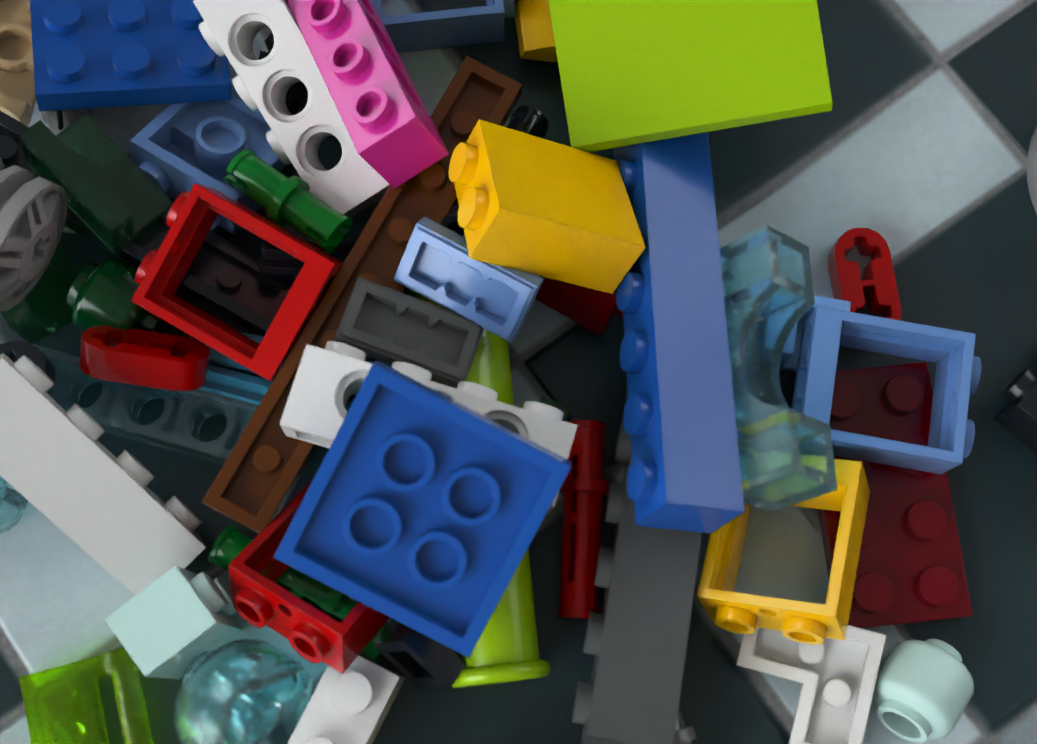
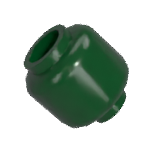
[66,258,167,333]

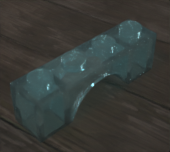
[720,224,838,512]

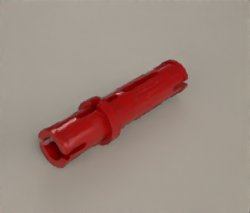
[558,420,609,619]

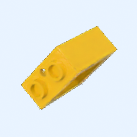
[697,450,870,645]

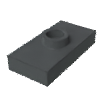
[334,276,484,389]

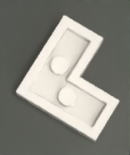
[737,625,886,744]

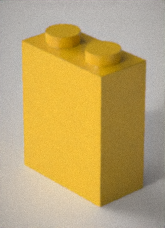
[449,119,645,294]

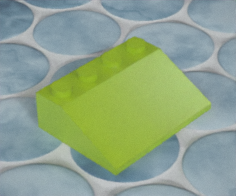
[548,0,833,152]

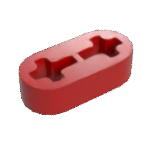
[828,227,901,321]
[79,325,210,391]

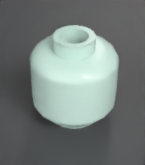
[872,638,974,743]

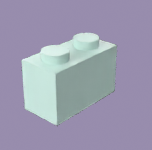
[104,565,243,679]

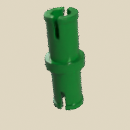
[225,149,352,254]

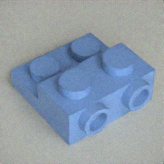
[130,85,286,234]

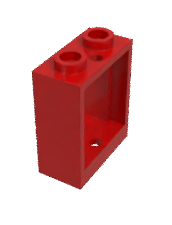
[131,183,343,381]
[228,478,390,674]

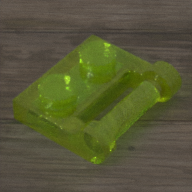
[19,648,153,744]

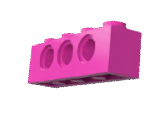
[286,0,449,189]

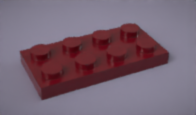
[809,362,973,628]

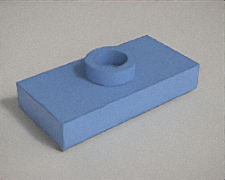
[393,216,544,342]

